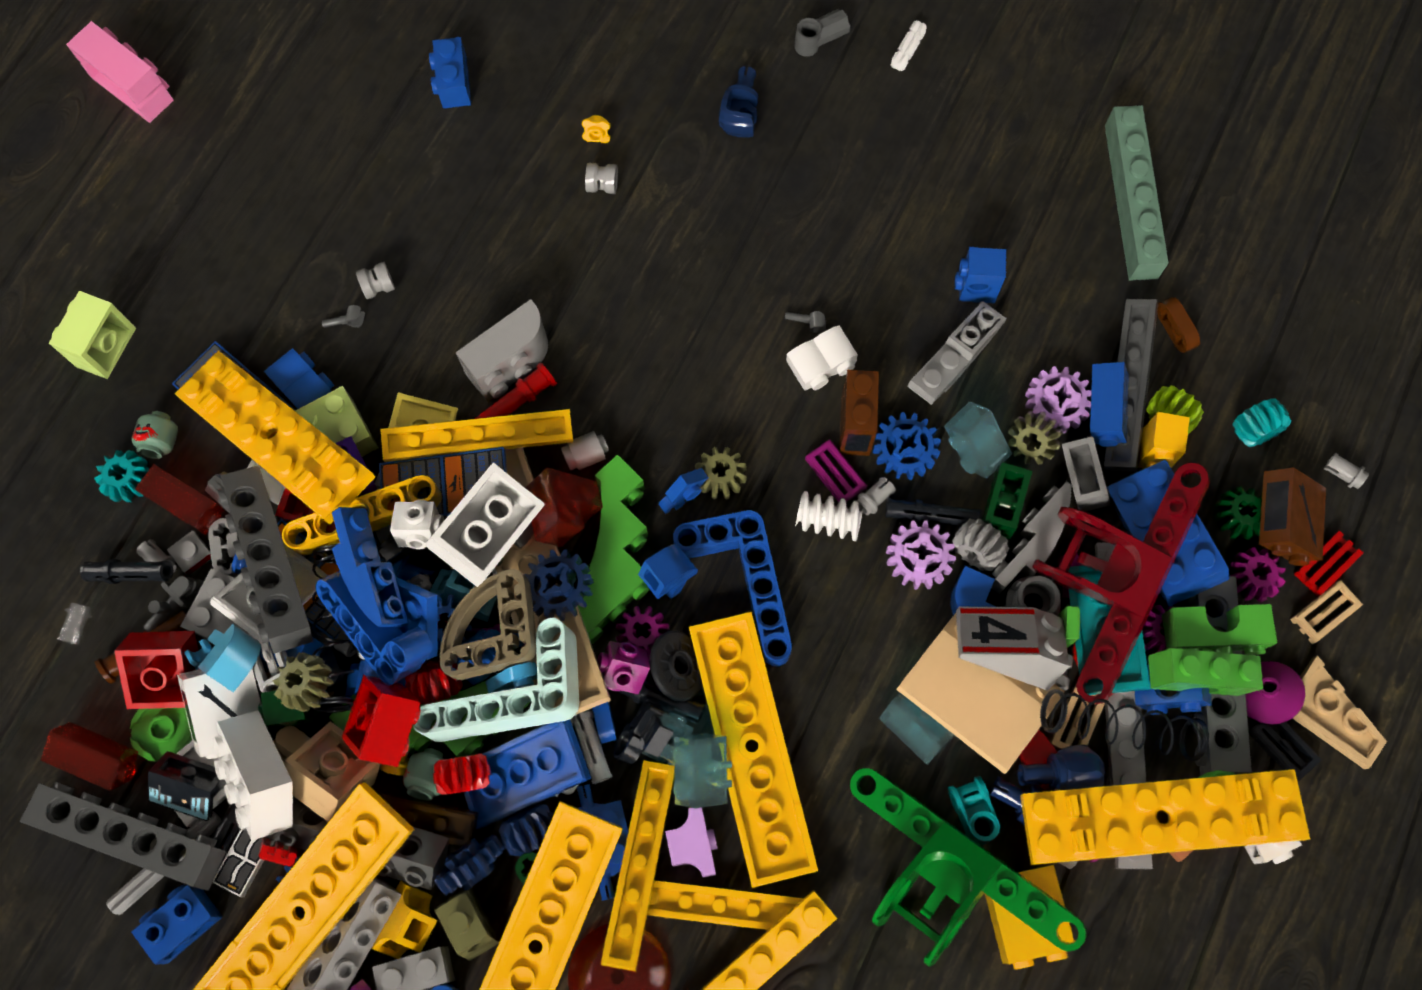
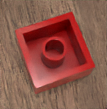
[114,631,198,709]
[342,675,421,767]

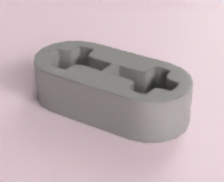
[208,518,239,578]

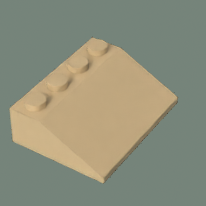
[896,613,1065,774]

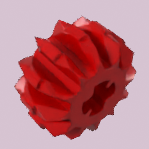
[405,658,463,705]
[433,754,491,795]

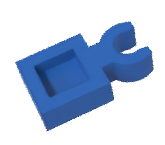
[659,468,709,514]

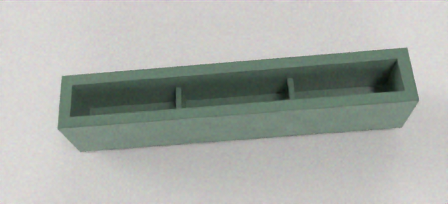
[1105,105,1169,281]

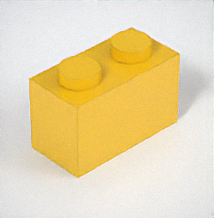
[1138,412,1190,469]

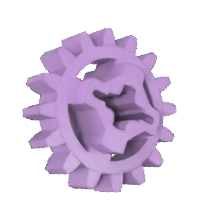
[1025,366,1091,433]
[886,520,956,590]

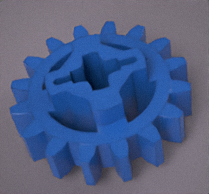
[872,412,941,480]

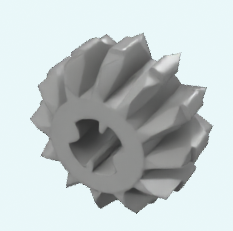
[952,518,1009,571]

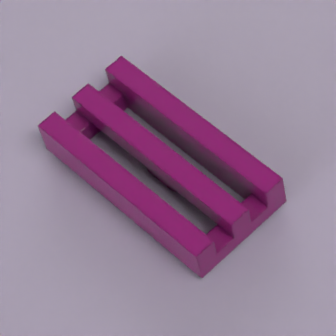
[805,439,868,504]

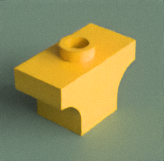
[372,881,437,959]

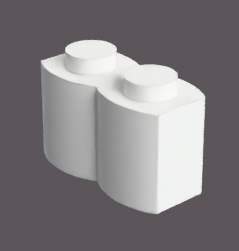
[786,325,858,391]

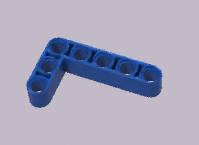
[673,510,792,667]

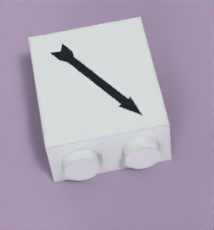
[177,668,261,759]

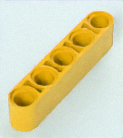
[282,475,442,555]

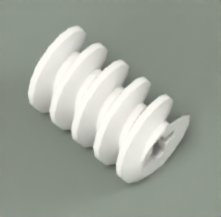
[795,491,863,542]

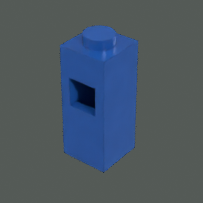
[1090,362,1129,447]

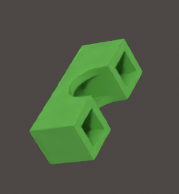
[1162,604,1277,655]
[1148,648,1263,696]

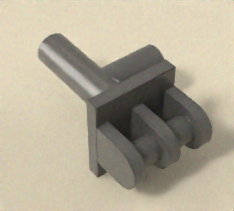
[143,576,204,632]

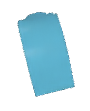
[198,623,261,693]

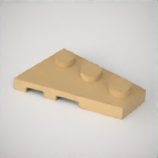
[1293,655,1387,769]

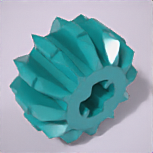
[1232,398,1291,447]
[94,450,153,503]

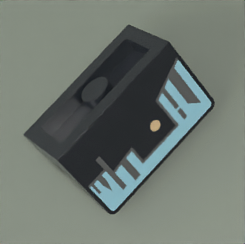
[148,751,226,821]

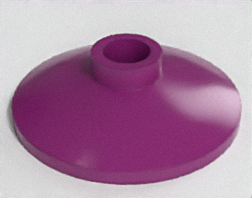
[1245,661,1305,724]

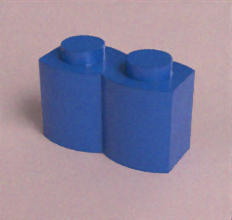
[264,348,334,409]

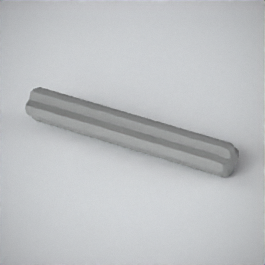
[106,811,221,915]

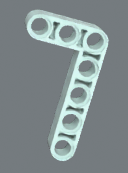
[413,618,579,742]

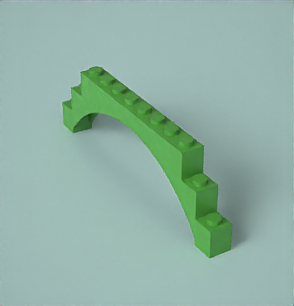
[329,455,650,757]

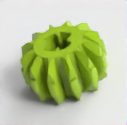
[1146,385,1204,435]

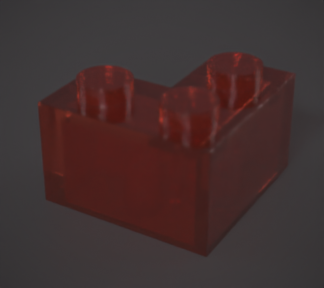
[525,467,603,547]

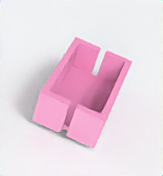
[66,21,174,123]

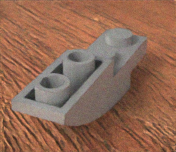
[907,301,1006,405]
[991,481,1072,595]

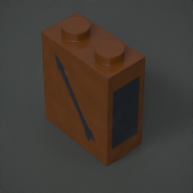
[839,370,879,456]
[1259,467,1326,566]

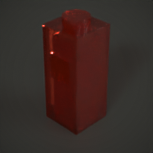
[134,464,224,535]
[41,722,138,791]

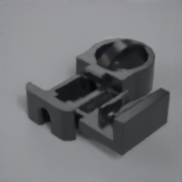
[613,696,674,764]

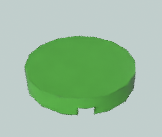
[130,708,192,762]

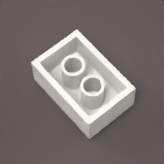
[425,463,545,587]
[213,710,293,841]

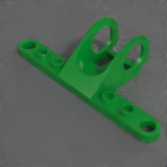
[850,768,1087,967]

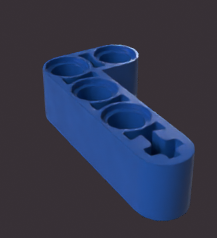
[316,571,432,685]

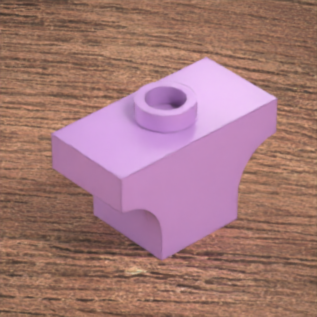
[665,806,717,878]

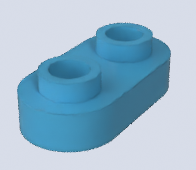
[486,662,537,693]

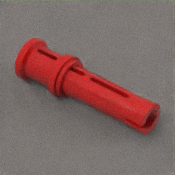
[474,362,557,419]

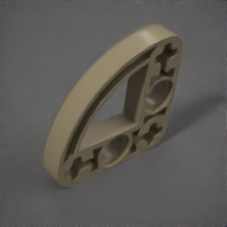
[440,569,537,680]

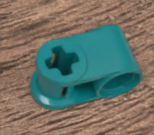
[948,776,1000,845]

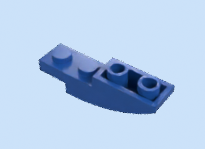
[332,507,409,627]

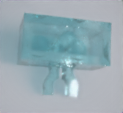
[944,402,1012,479]
[879,693,955,765]
[673,733,732,809]

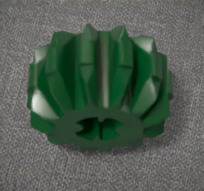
[1213,486,1262,541]

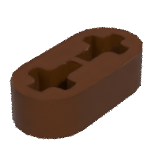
[1157,297,1200,353]

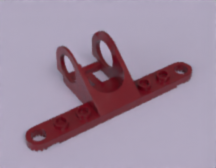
[1032,463,1210,705]

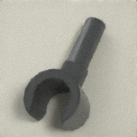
[322,305,365,328]
[785,311,826,333]

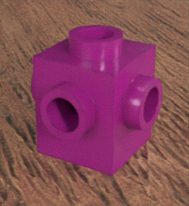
[597,641,650,695]

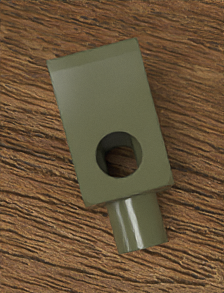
[435,887,500,961]

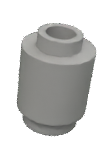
[561,431,609,471]

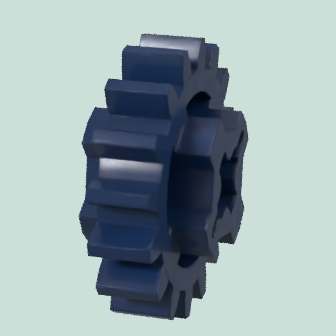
[524,549,594,621]
[434,834,505,895]

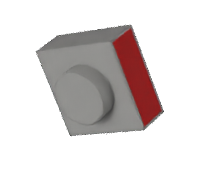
[167,530,211,576]

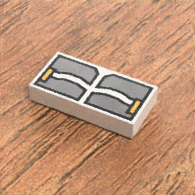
[212,829,275,897]

